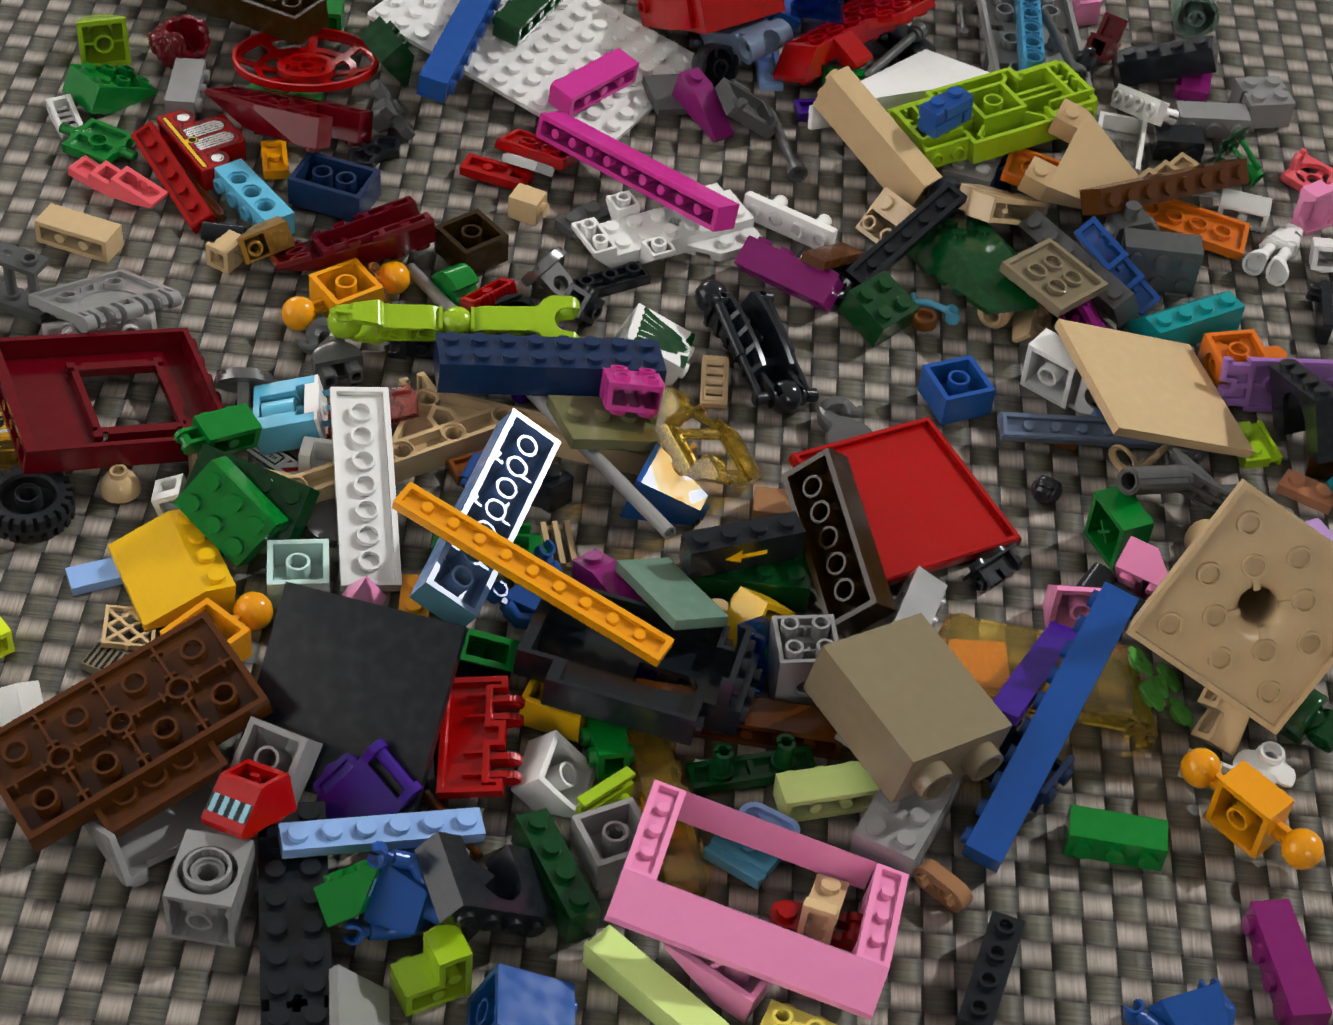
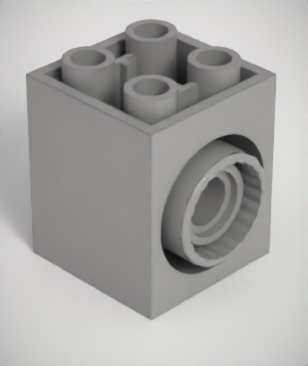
[764,614,839,707]
[162,829,257,948]

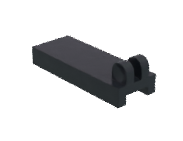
[1306,280,1333,345]

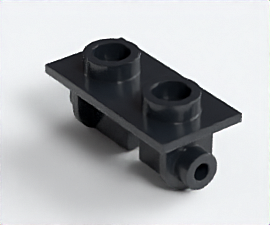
[962,543,1022,591]

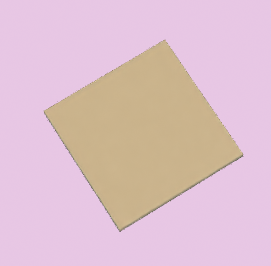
[1054,319,1254,458]

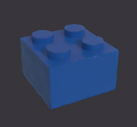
[918,355,996,425]

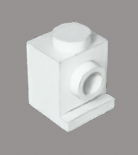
[151,473,187,516]

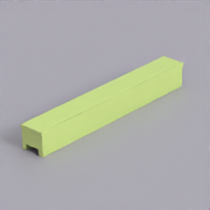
[582,924,730,1025]

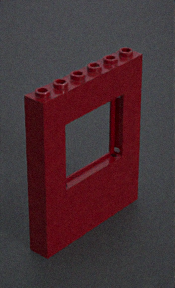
[0,327,233,475]

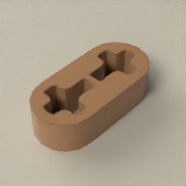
[913,858,973,913]

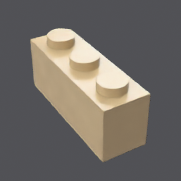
[34,203,124,263]

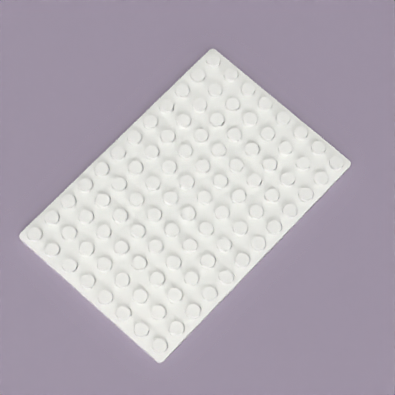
[367,0,695,140]

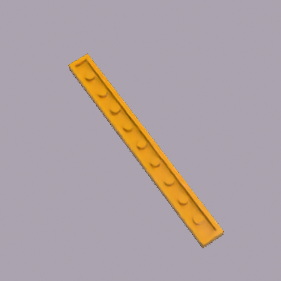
[392,481,675,667]

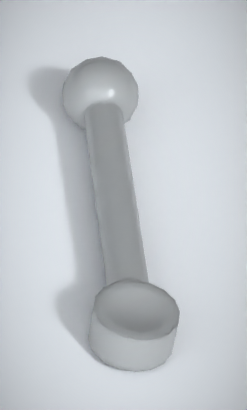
[957,4,969,37]

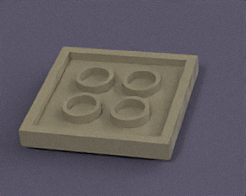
[999,238,1109,318]

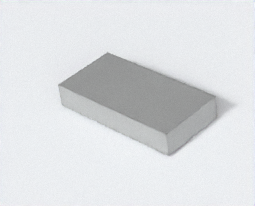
[501,152,555,177]

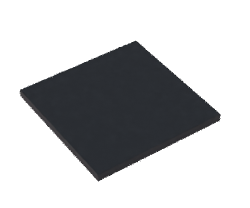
[240,582,469,813]

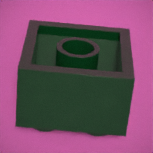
[358,16,415,88]

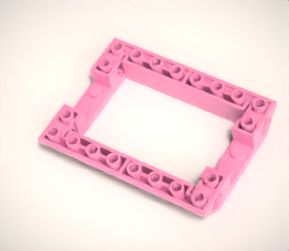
[604,779,909,1020]

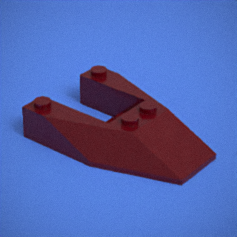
[205,86,374,153]

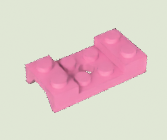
[1291,180,1333,237]

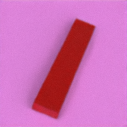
[130,121,217,234]

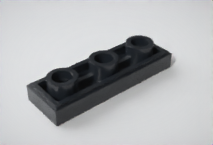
[572,261,651,298]

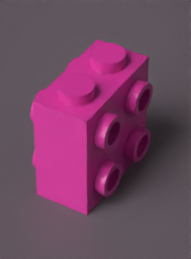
[599,365,667,419]

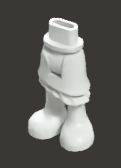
[1242,223,1303,286]

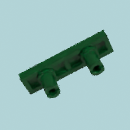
[685,733,817,796]

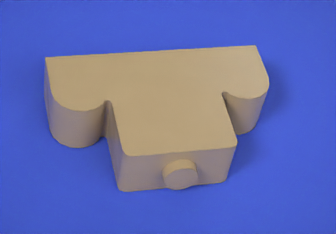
[959,183,1050,225]

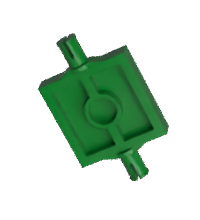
[59,118,138,164]

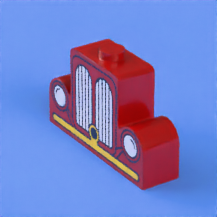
[157,110,246,191]

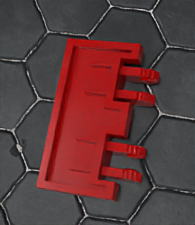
[436,675,525,799]

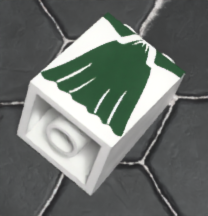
[614,303,695,386]

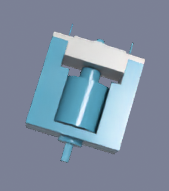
[253,374,331,455]

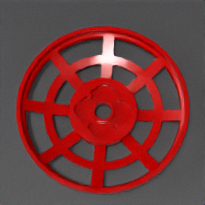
[232,28,379,93]

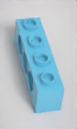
[213,158,295,234]

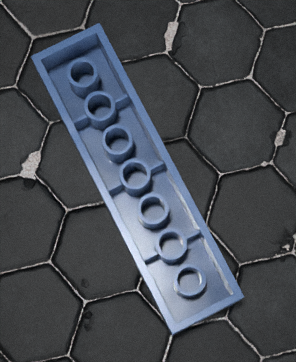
[409,408,561,627]

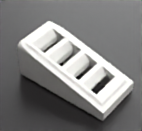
[46,93,83,141]

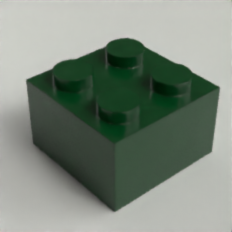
[838,270,920,348]

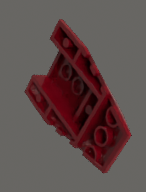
[268,195,436,271]

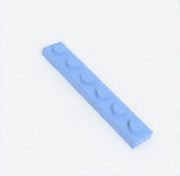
[277,807,486,859]

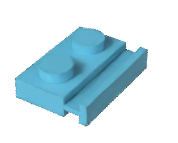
[702,834,782,890]

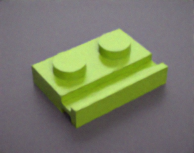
[1236,420,1283,469]
[575,766,636,815]

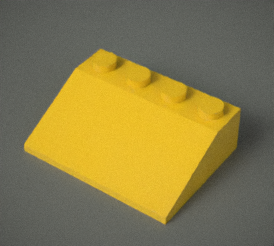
[108,509,236,631]

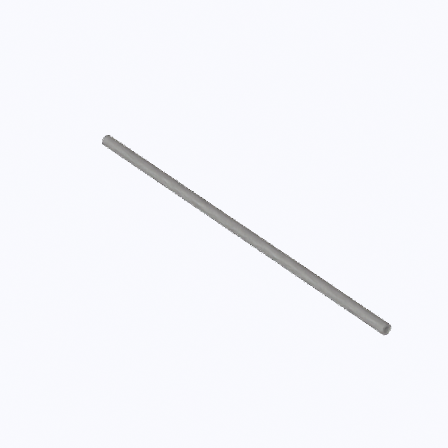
[406,263,676,540]

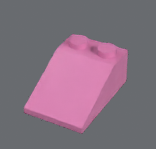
[663,943,774,1024]

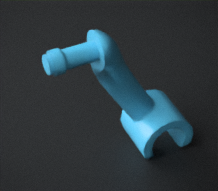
[910,292,960,325]

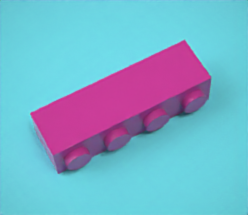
[548,48,639,116]

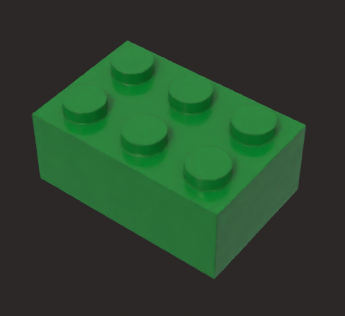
[173,456,289,568]

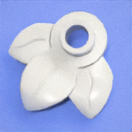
[1232,741,1296,788]

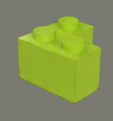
[390,924,473,1017]

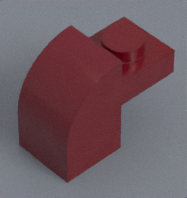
[1085,12,1128,63]

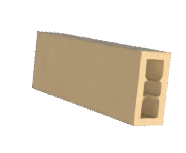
[813,65,942,209]

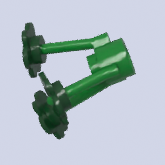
[1213,126,1265,187]

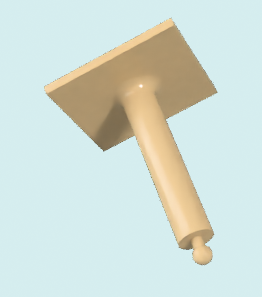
[1124,478,1333,735]

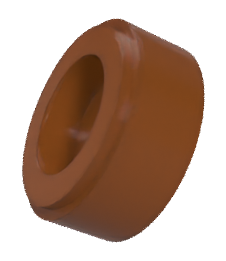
[911,307,938,332]

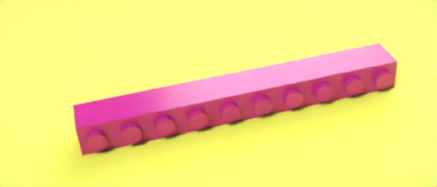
[536,111,740,232]

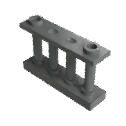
[0,241,52,325]

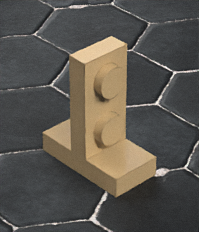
[797,873,850,945]

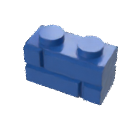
[918,85,973,139]

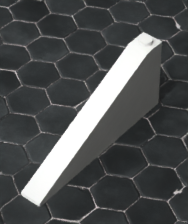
[808,49,990,130]

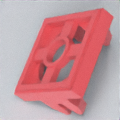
[1279,148,1333,192]

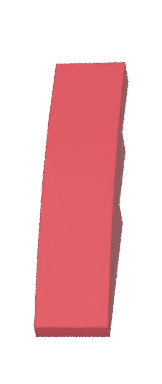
[68,155,168,209]

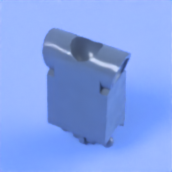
[694,17,793,64]

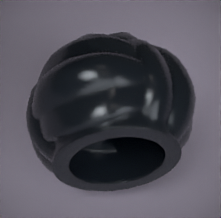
[1031,475,1063,505]

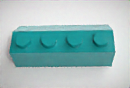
[1123,291,1245,345]

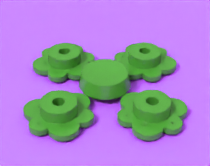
[1128,646,1194,727]

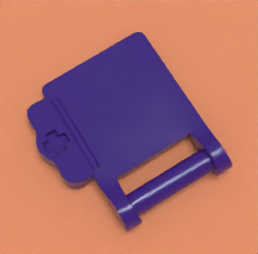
[313,738,424,819]

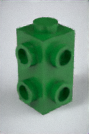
[580,716,635,780]

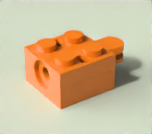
[1197,329,1287,390]

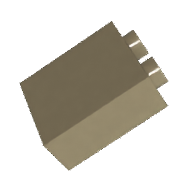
[803,613,1012,803]

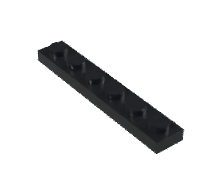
[844,181,967,286]

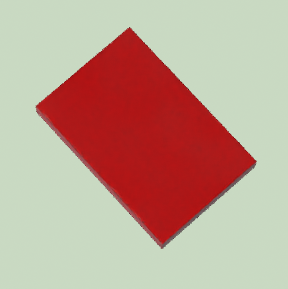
[494,128,580,171]

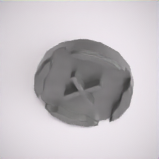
[521,246,573,295]
[216,367,273,409]

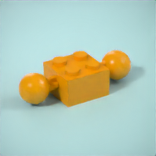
[281,257,411,331]
[160,591,273,662]
[1180,748,1324,870]

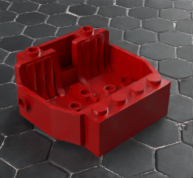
[637,0,786,34]

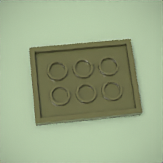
[546,395,681,452]

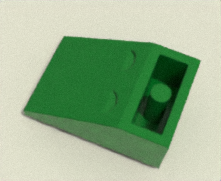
[62,62,158,115]

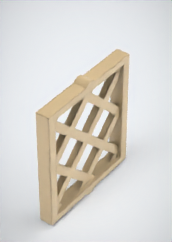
[100,604,156,651]

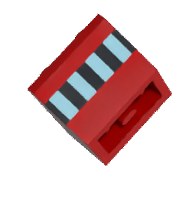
[201,759,297,840]

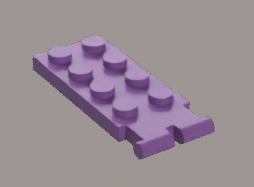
[1218,356,1333,412]

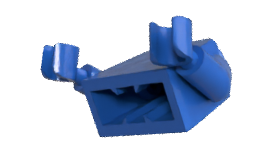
[486,540,564,629]
[344,841,446,945]
[1123,978,1236,1025]

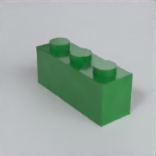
[1063,804,1168,871]

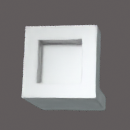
[298,436,333,473]
[0,680,43,727]

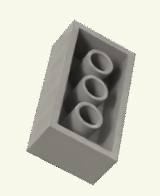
[850,776,964,884]

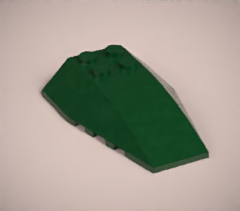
[908,216,1038,315]

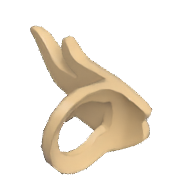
[1108,444,1170,472]

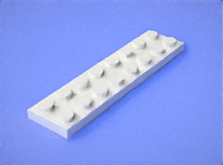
[330,387,402,592]

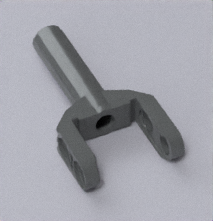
[1117,445,1237,513]

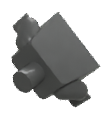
[1103,200,1160,244]

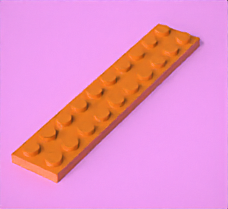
[1000,149,1251,261]

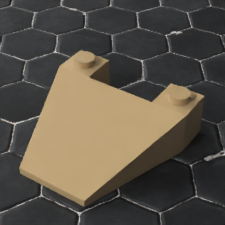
[1017,98,1138,214]

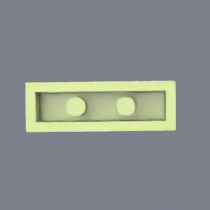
[772,761,880,822]

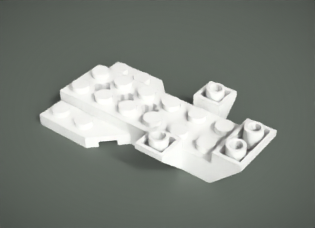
[571,183,762,268]

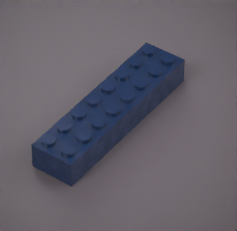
[433,331,667,397]

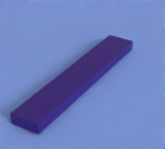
[993,621,1077,726]

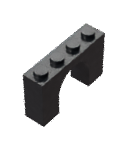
[1270,359,1333,464]
[414,831,557,938]

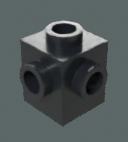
[564,282,605,325]

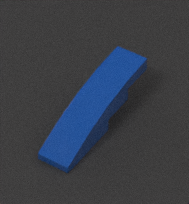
[1074,216,1162,316]

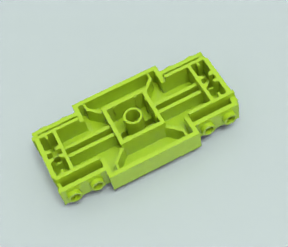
[886,60,1099,168]

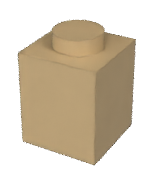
[508,183,549,226]

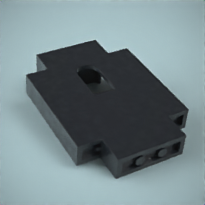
[513,586,763,746]

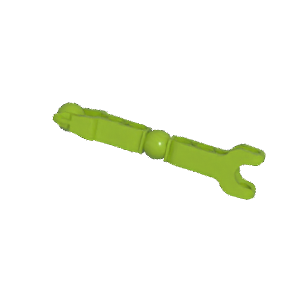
[327,295,580,345]

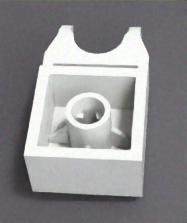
[1020,328,1096,415]

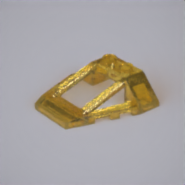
[655,386,764,488]

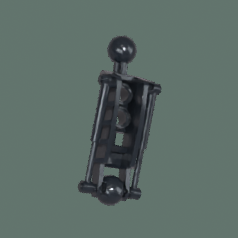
[694,279,819,415]

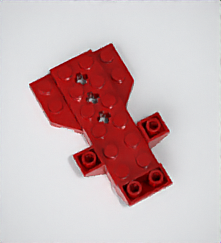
[773,0,936,85]

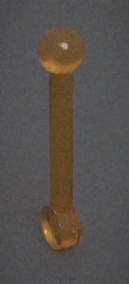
[369,262,392,304]

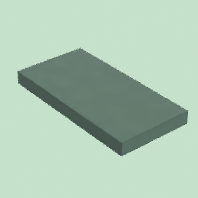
[614,557,729,630]

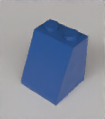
[467,963,578,1025]

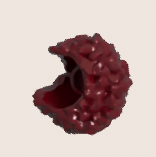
[147,14,210,69]

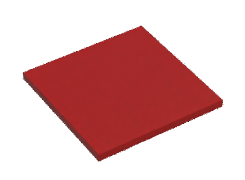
[788,417,1022,585]

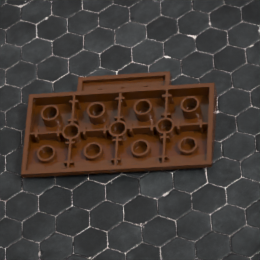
[0,610,273,853]

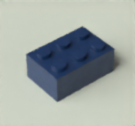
[287,152,381,222]

